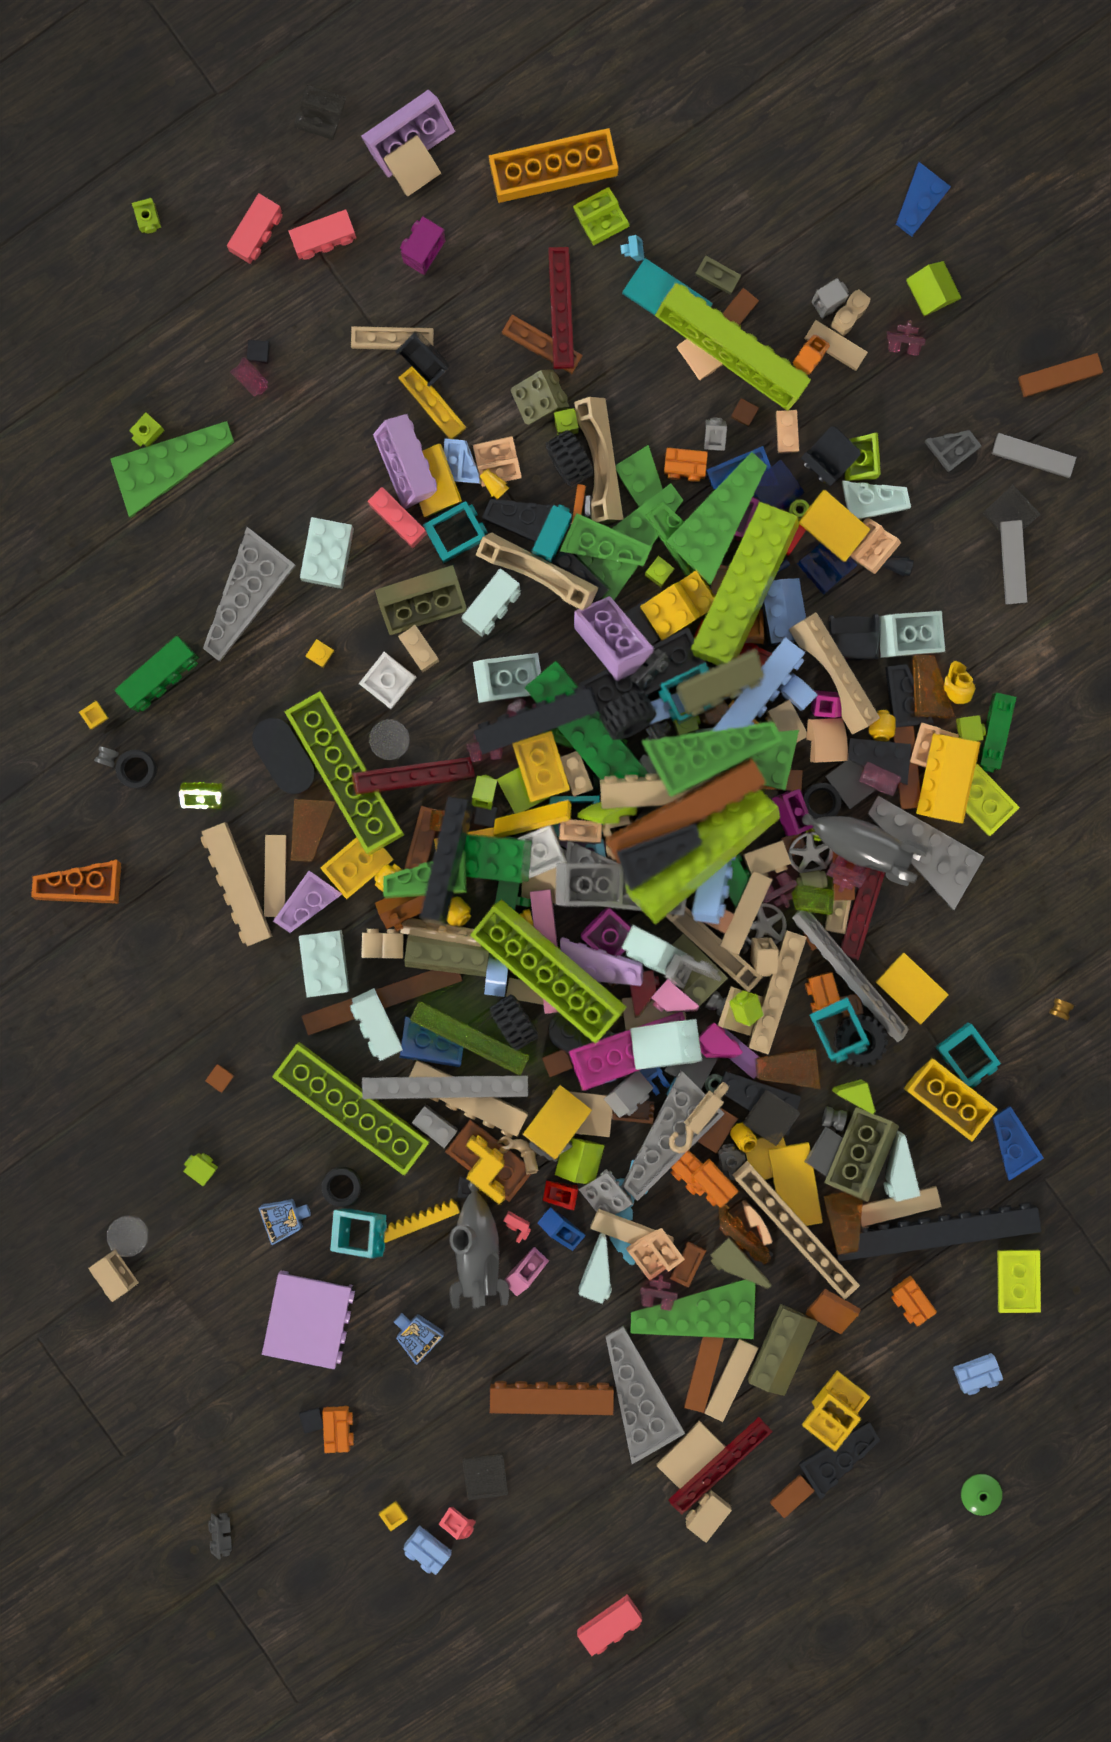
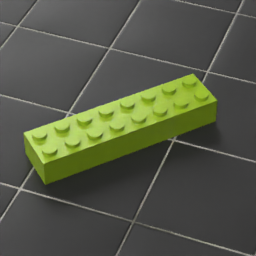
[655,283,811,410]
[691,502,799,666]
[285,691,404,855]
[625,790,780,924]
[470,899,626,1044]
[272,1042,430,1176]

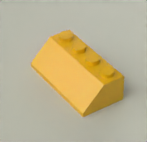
[916,733,981,823]
[904,1058,997,1141]

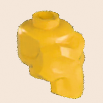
[944,661,975,704]

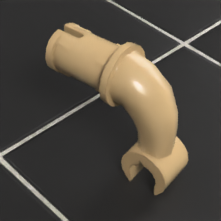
[497,1136,539,1174]

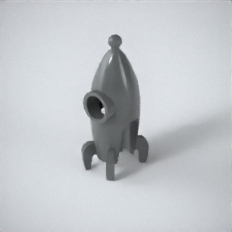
[802,814,928,886]
[449,1181,509,1308]

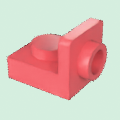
[504,1211,531,1243]
[439,1507,476,1539]

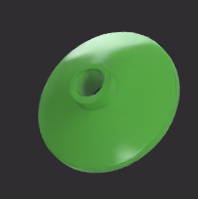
[961,1474,1002,1516]

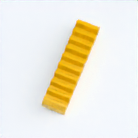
[384,1198,460,1243]

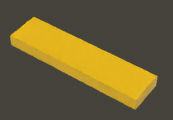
[398,366,467,439]
[493,800,571,837]

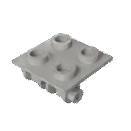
[579,1169,633,1215]

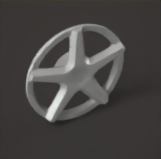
[788,832,833,873]
[746,903,786,945]

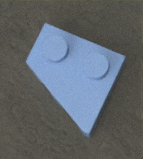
[444,439,482,484]

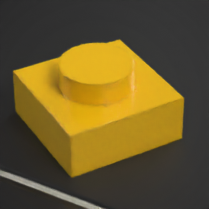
[306,639,334,668]
[79,701,109,730]
[379,1501,408,1531]

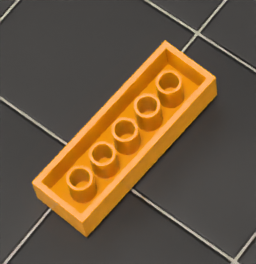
[489,128,618,203]

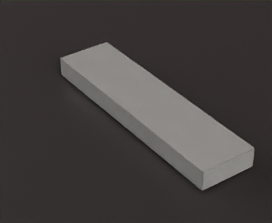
[991,433,1076,478]
[1000,520,1027,604]

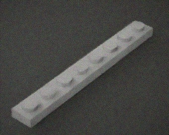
[792,905,909,1042]
[362,1076,528,1099]

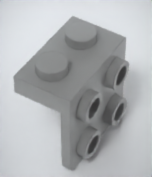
[665,954,722,989]

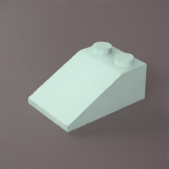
[879,611,945,658]
[473,653,541,703]
[630,1019,702,1070]
[883,1131,920,1202]
[578,1232,612,1304]

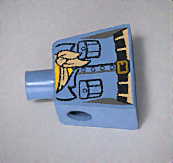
[259,1199,311,1245]
[394,1313,444,1365]

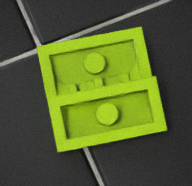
[573,187,629,246]
[497,768,554,814]
[578,802,637,824]

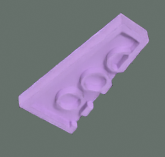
[560,937,643,986]

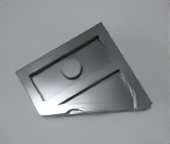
[924,430,982,473]

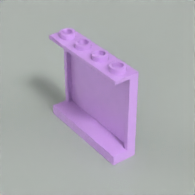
[262,1270,355,1369]

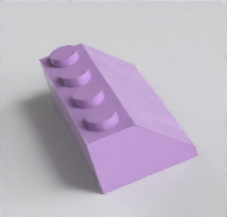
[361,90,455,178]
[373,414,437,509]
[574,596,653,680]

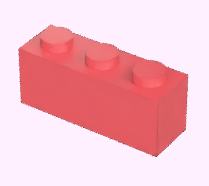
[227,193,282,264]
[289,210,356,260]
[368,487,427,548]
[577,1594,642,1656]

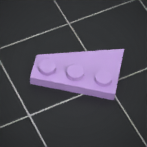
[273,871,342,933]

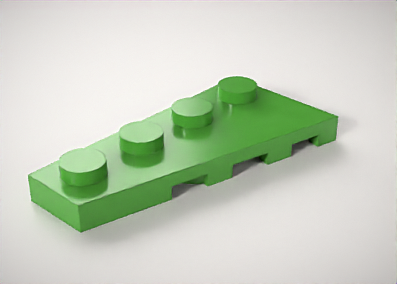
[615,445,663,508]
[645,502,695,577]
[560,513,652,566]
[383,851,466,898]

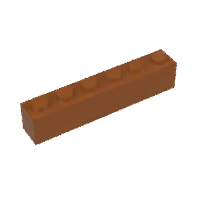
[490,1381,614,1415]

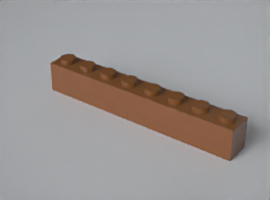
[606,757,766,864]

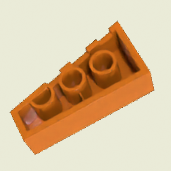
[31,860,121,903]

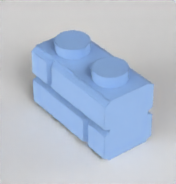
[953,1353,1003,1395]
[403,1525,451,1575]

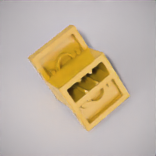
[640,571,715,640]
[466,1135,505,1204]
[802,1370,870,1452]

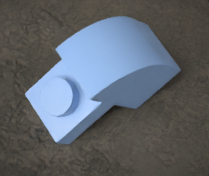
[778,673,817,711]
[484,953,508,997]

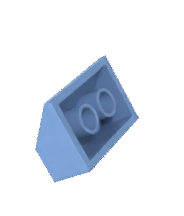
[762,578,806,646]

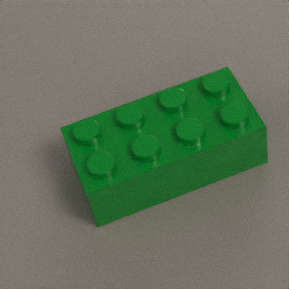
[115,636,199,712]
[464,834,532,883]

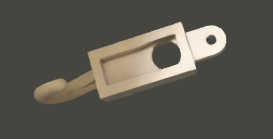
[669,1082,729,1153]

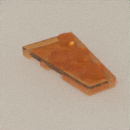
[913,654,955,718]
[291,799,336,862]
[755,1048,820,1089]
[824,1192,863,1255]
[719,1204,770,1265]

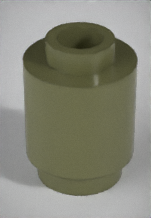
[796,870,827,893]

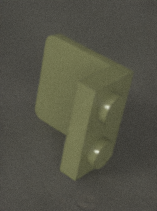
[511,369,570,425]

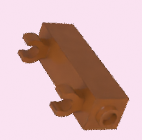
[375,895,425,932]

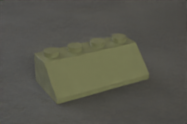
[375,565,467,635]
[677,650,764,716]
[404,935,490,977]
[824,1107,899,1202]
[747,1304,818,1396]

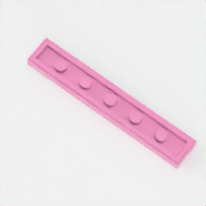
[530,889,558,1014]

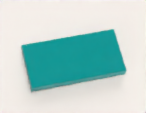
[622,258,713,315]

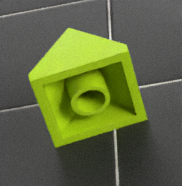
[906,261,961,316]
[845,433,881,481]
[832,1079,875,1114]
[555,1137,605,1184]

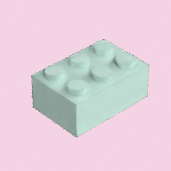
[300,517,354,589]
[462,569,521,637]
[622,926,687,975]
[299,930,350,997]
[351,988,402,1061]

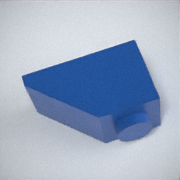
[538,1207,586,1251]

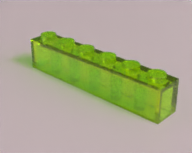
[410,1001,530,1075]

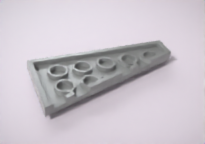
[203,527,296,661]
[867,796,984,910]
[622,1070,724,1201]

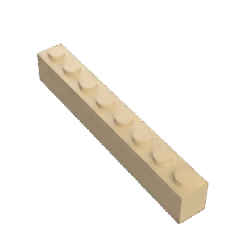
[732,1161,859,1300]

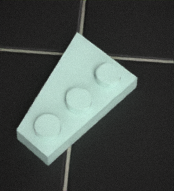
[841,481,911,520]

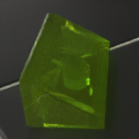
[179,783,222,809]
[792,885,834,915]

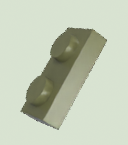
[695,256,741,295]

